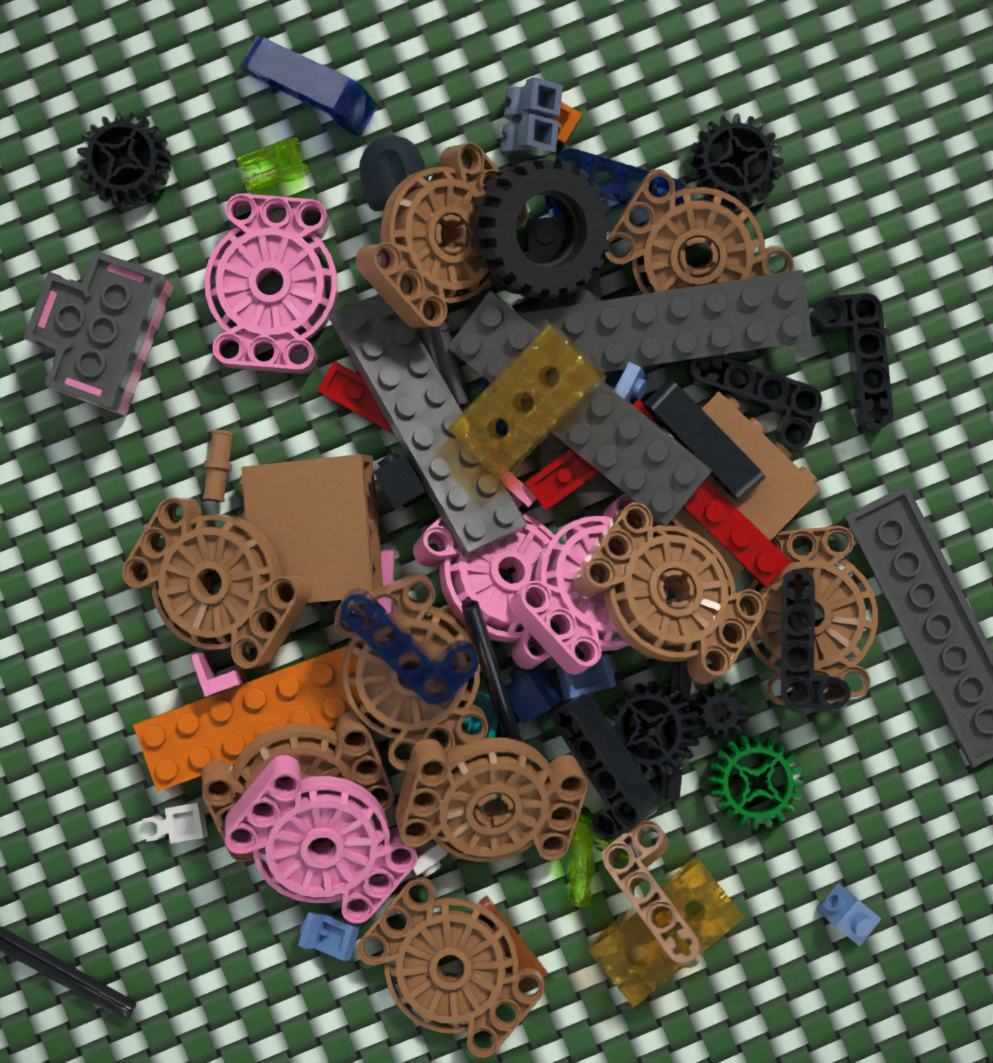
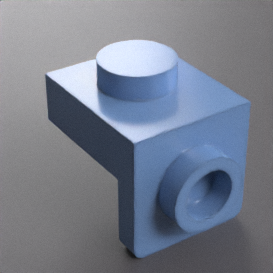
[607,362,649,405]
[555,653,616,700]
[817,884,881,946]
[298,912,361,961]

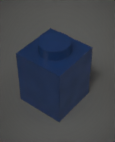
[505,663,564,725]

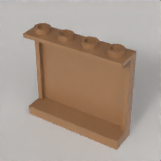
[669,391,820,579]
[239,454,383,603]

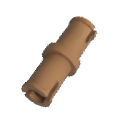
[202,430,234,502]

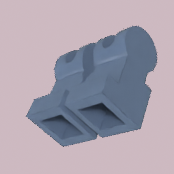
[500,77,563,158]

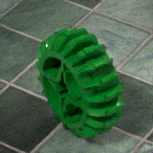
[708,733,804,830]

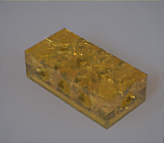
[448,325,606,480]
[587,856,745,1008]

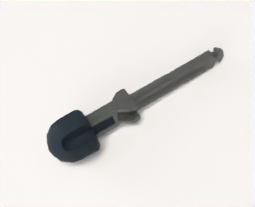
[359,135,471,421]

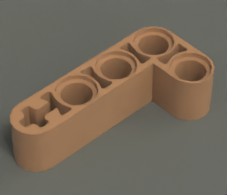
[603,820,704,968]

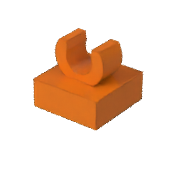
[552,101,583,147]

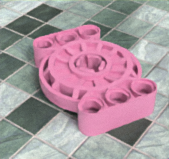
[205,194,338,374]
[510,494,668,675]
[413,512,561,669]
[225,755,418,923]

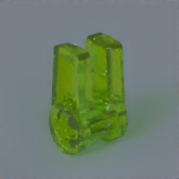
[237,138,309,192]

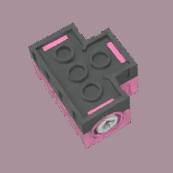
[23,250,174,416]

